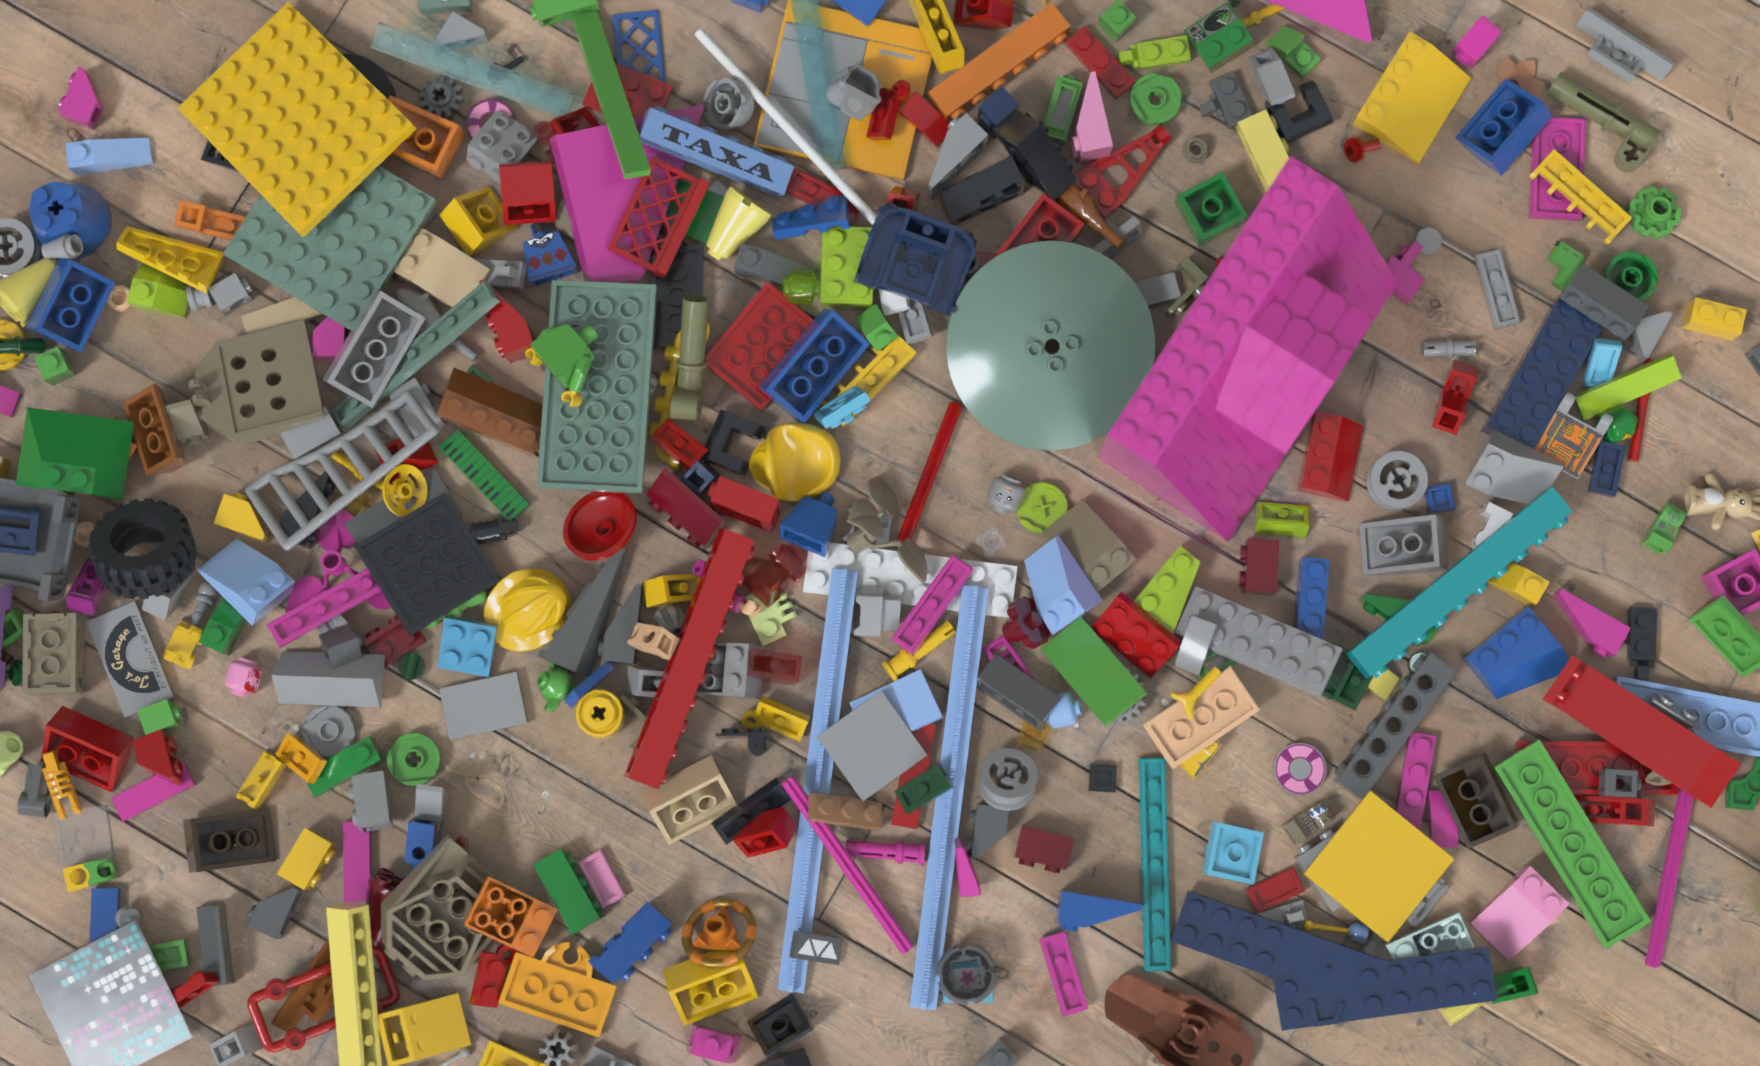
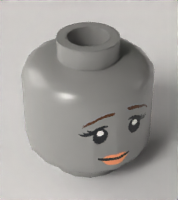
[987,473,1025,514]

